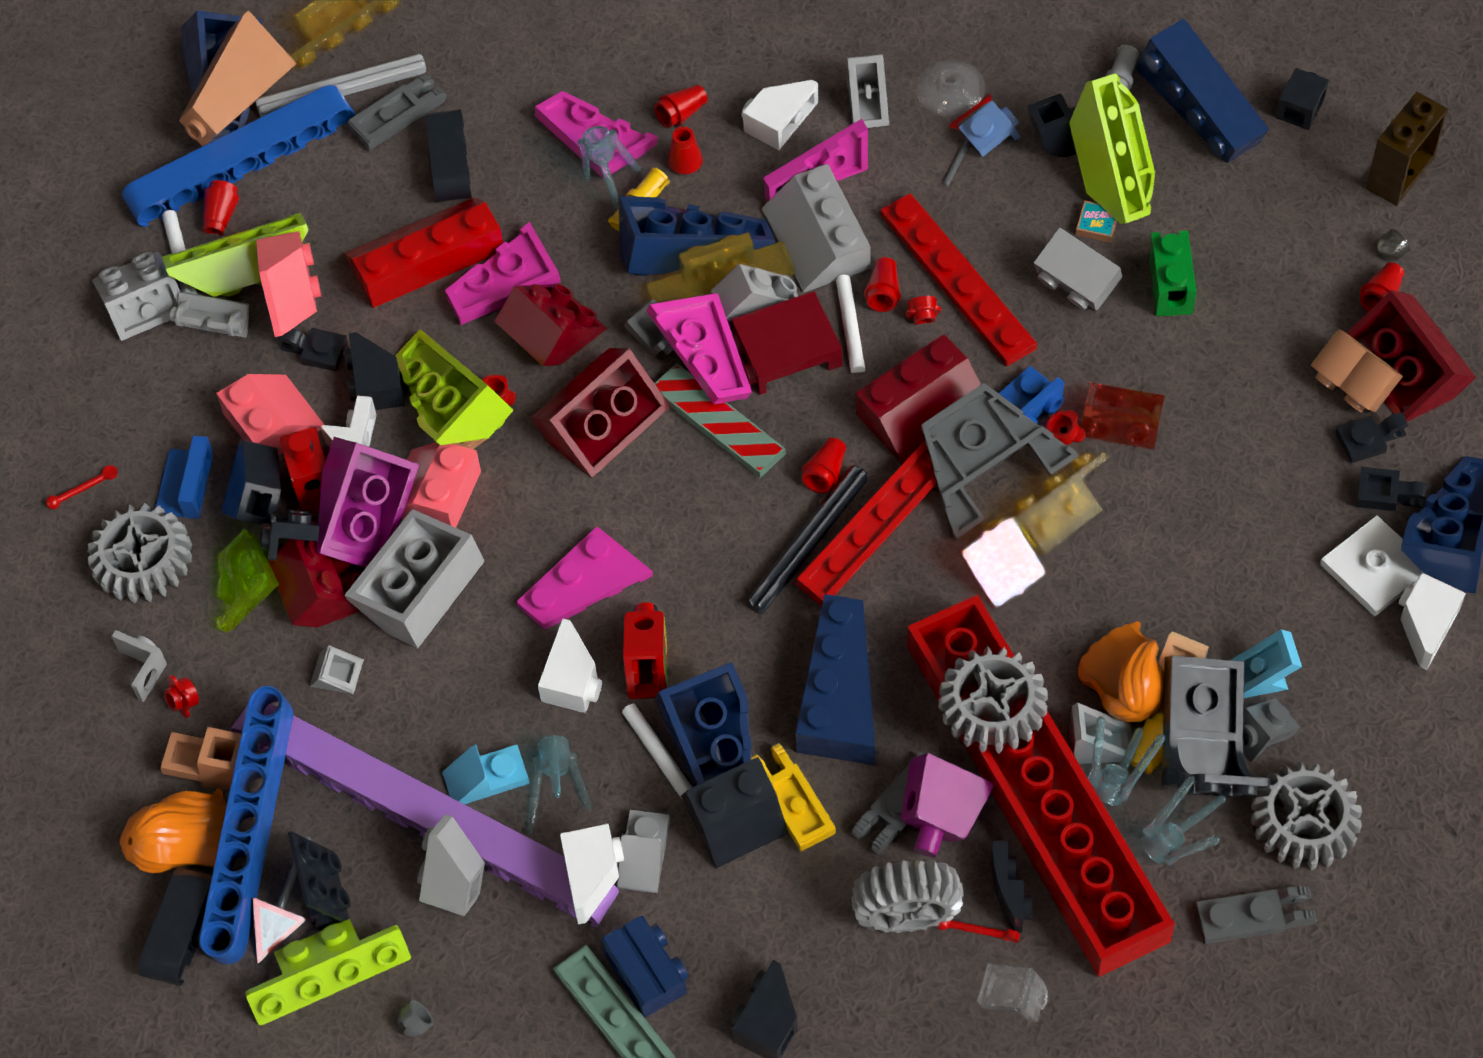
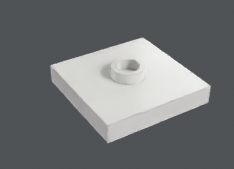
[1320,516,1423,616]

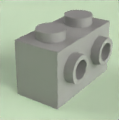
[1034,228,1122,311]

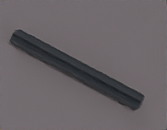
[746,465,868,614]

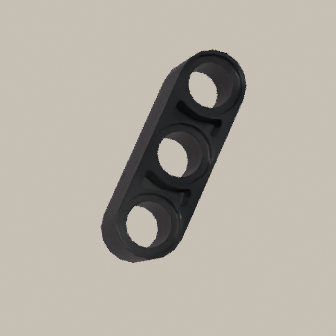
[426,109,472,202]
[139,867,212,986]

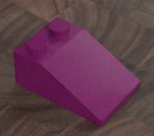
[316,436,419,568]

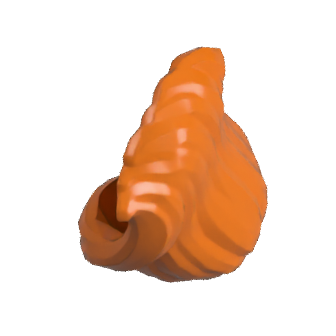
[1078,621,1164,722]
[120,789,227,873]

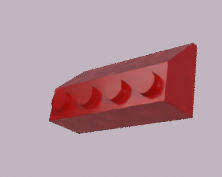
[344,197,503,308]

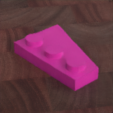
[535,91,658,179]
[763,118,868,202]
[445,222,561,325]
[646,293,752,404]
[517,526,653,629]

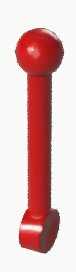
[45,465,118,510]
[936,920,1020,943]

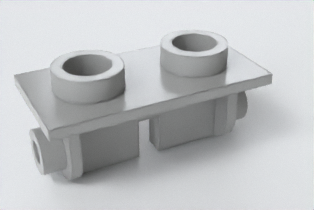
[170,292,249,338]

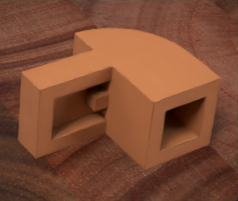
[161,727,242,790]

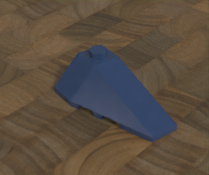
[181,11,262,144]
[618,196,775,276]
[1401,456,1483,594]
[655,662,752,786]

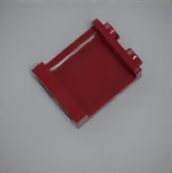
[732,291,842,395]

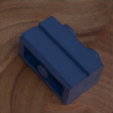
[600,916,689,1018]

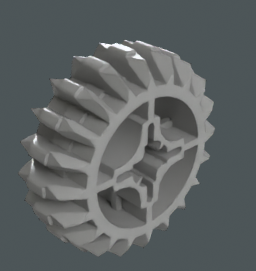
[88,503,192,604]
[939,646,1048,754]
[1251,761,1362,871]
[851,858,964,933]

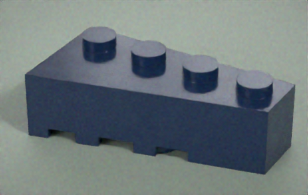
[1135,18,1269,163]
[796,594,875,765]

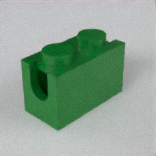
[1148,230,1197,316]

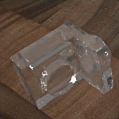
[977,964,1048,1023]

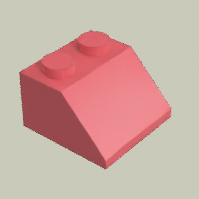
[256,231,322,337]
[216,374,324,456]
[402,442,481,528]

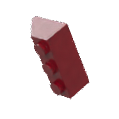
[1347,290,1477,422]
[856,334,981,464]
[531,347,671,478]

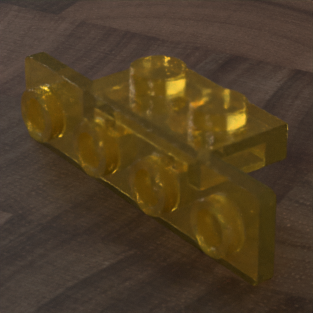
[290,0,401,69]
[647,232,795,303]
[978,451,1109,554]

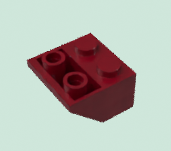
[494,283,607,366]
[268,539,364,627]

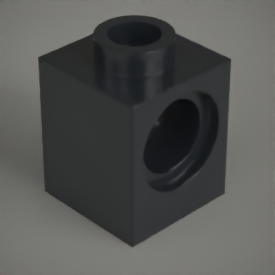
[1276,68,1329,130]

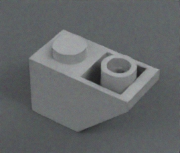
[711,264,798,321]
[417,814,485,916]

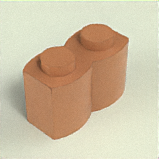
[1311,329,1403,413]

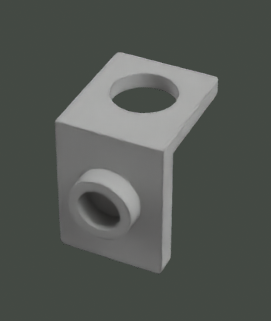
[111,630,167,702]

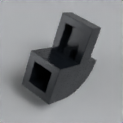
[1028,93,1077,157]

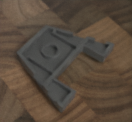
[920,383,1079,540]

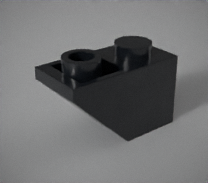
[344,332,405,410]
[221,439,281,525]
[730,960,798,1058]

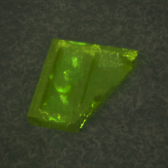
[216,529,279,633]

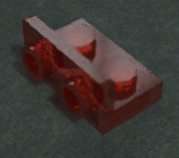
[1081,382,1165,450]

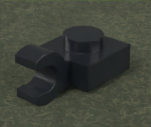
[278,328,348,371]
[1336,412,1408,463]
[1356,466,1427,511]

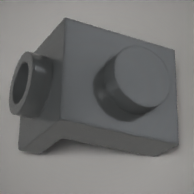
[624,299,674,357]
[1243,698,1301,762]

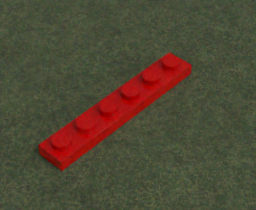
[881,193,1037,367]
[794,441,937,607]

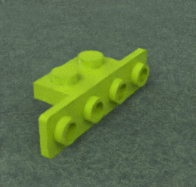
[245,919,411,1025]

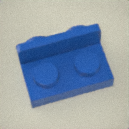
[999,365,1064,424]

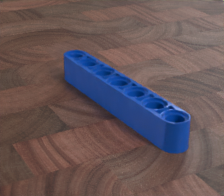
[122,85,355,227]
[200,686,293,965]

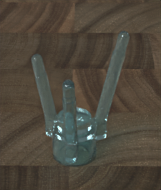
[578,126,641,211]
[1088,716,1165,806]
[526,736,591,835]
[1142,776,1225,866]

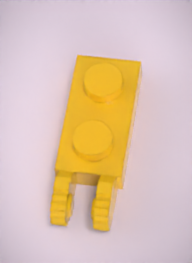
[751,743,836,852]

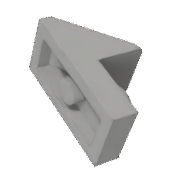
[617,810,670,893]

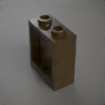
[1366,91,1448,206]

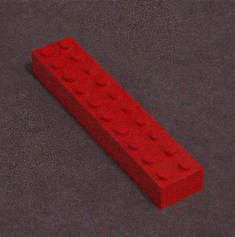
[907,594,1175,977]

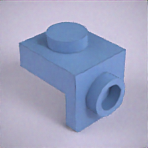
[959,101,1021,157]

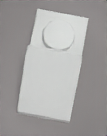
[321,396,377,447]

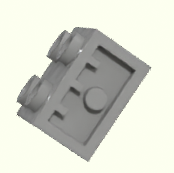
[92,252,180,341]

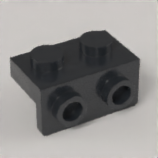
[260,508,319,560]

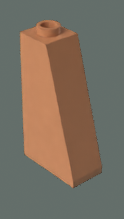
[179,10,297,147]

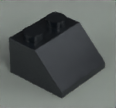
[681,756,788,868]

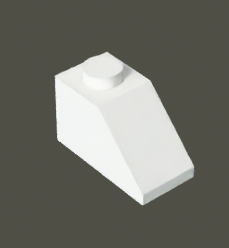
[742,80,818,150]
[1399,573,1466,670]
[538,619,602,713]
[560,824,624,924]

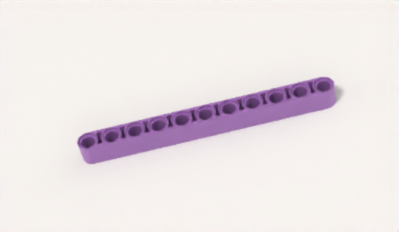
[230,704,619,927]

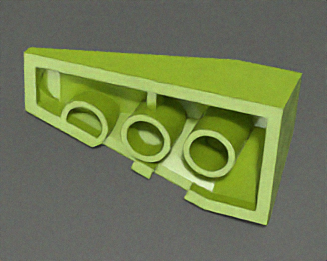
[395,329,514,445]

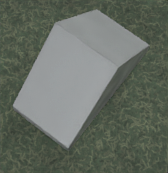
[847,54,889,128]
[1069,703,1134,764]

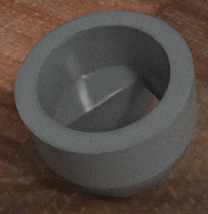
[397,1000,434,1038]

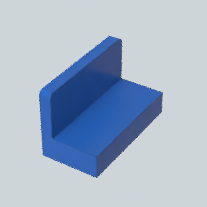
[156,436,214,519]

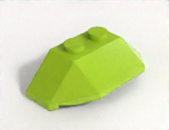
[1069,73,1155,224]
[162,212,309,297]

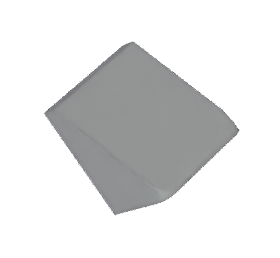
[310,645,364,694]

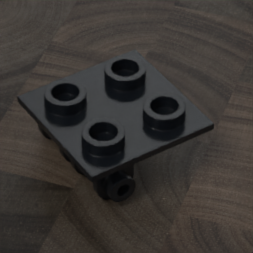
[288,831,351,931]

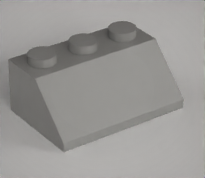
[762,164,870,293]
[345,509,485,648]

